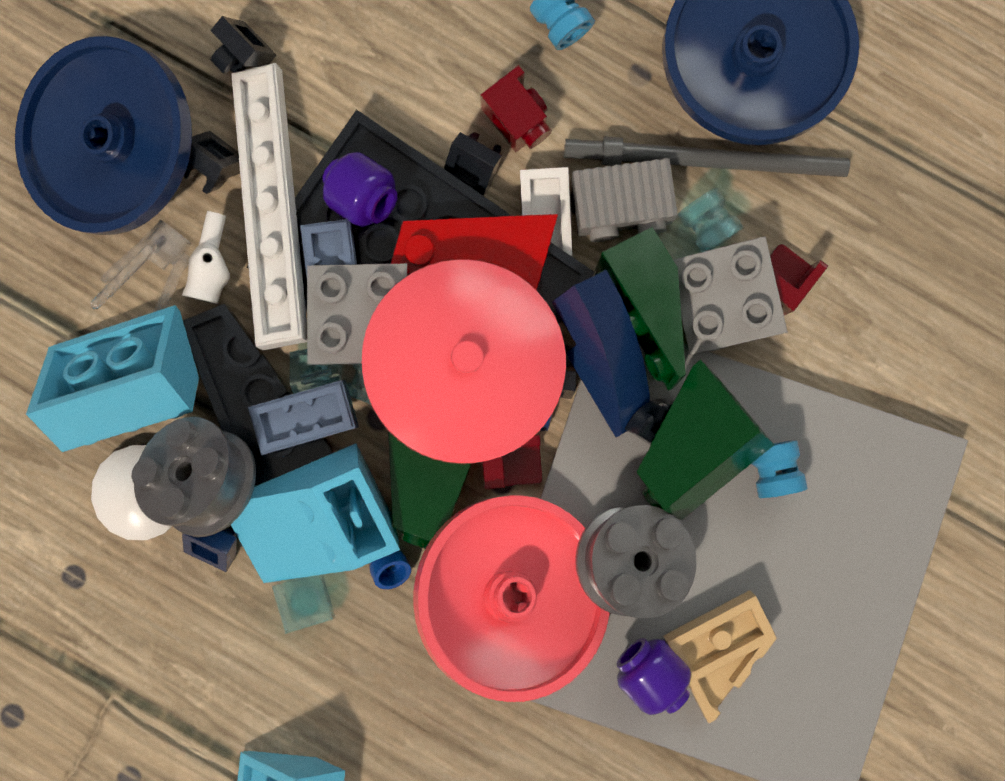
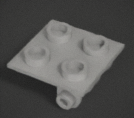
[674,236,788,355]
[307,264,407,365]

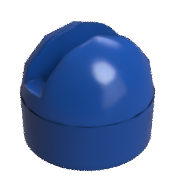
[369,550,411,589]

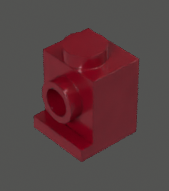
[480,65,552,153]

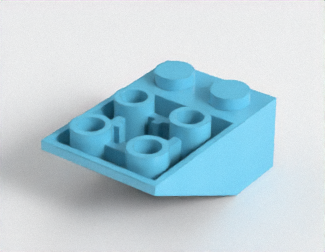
[231,443,400,583]

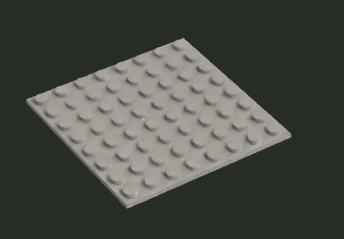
[530,342,968,781]

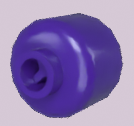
[323,152,397,227]
[616,638,692,715]

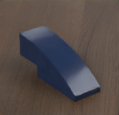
[552,270,650,437]

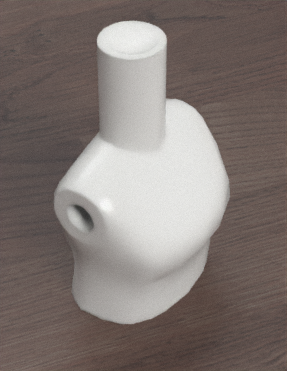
[182,211,230,304]

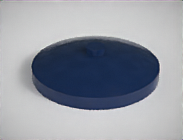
[662,0,859,145]
[15,36,192,235]

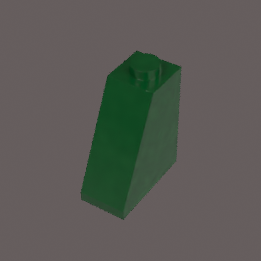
[636,359,775,520]
[388,431,472,549]

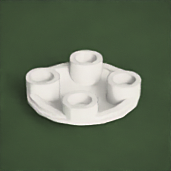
[91,445,172,540]

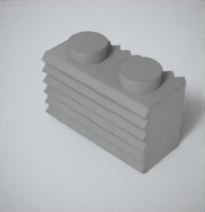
[571,158,678,242]

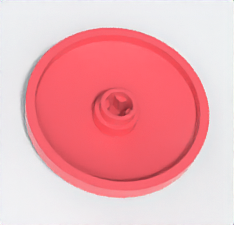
[362,260,566,464]
[413,495,610,702]

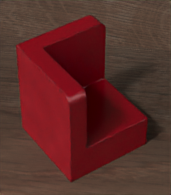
[770,244,828,316]
[483,435,543,489]

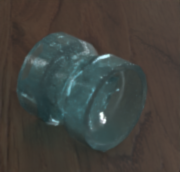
[678,188,744,252]

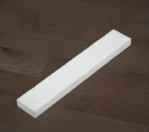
[231,63,307,350]

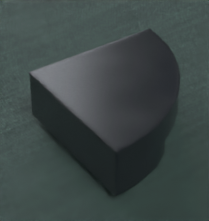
[625,398,673,445]

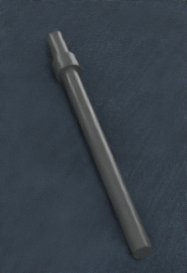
[564,136,850,177]

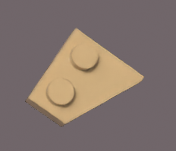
[663,590,777,724]

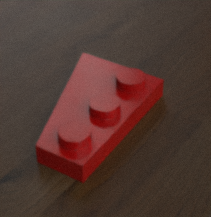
[391,214,558,291]

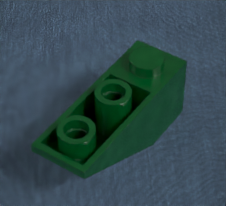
[595,227,686,391]

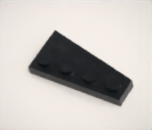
[183,304,334,487]

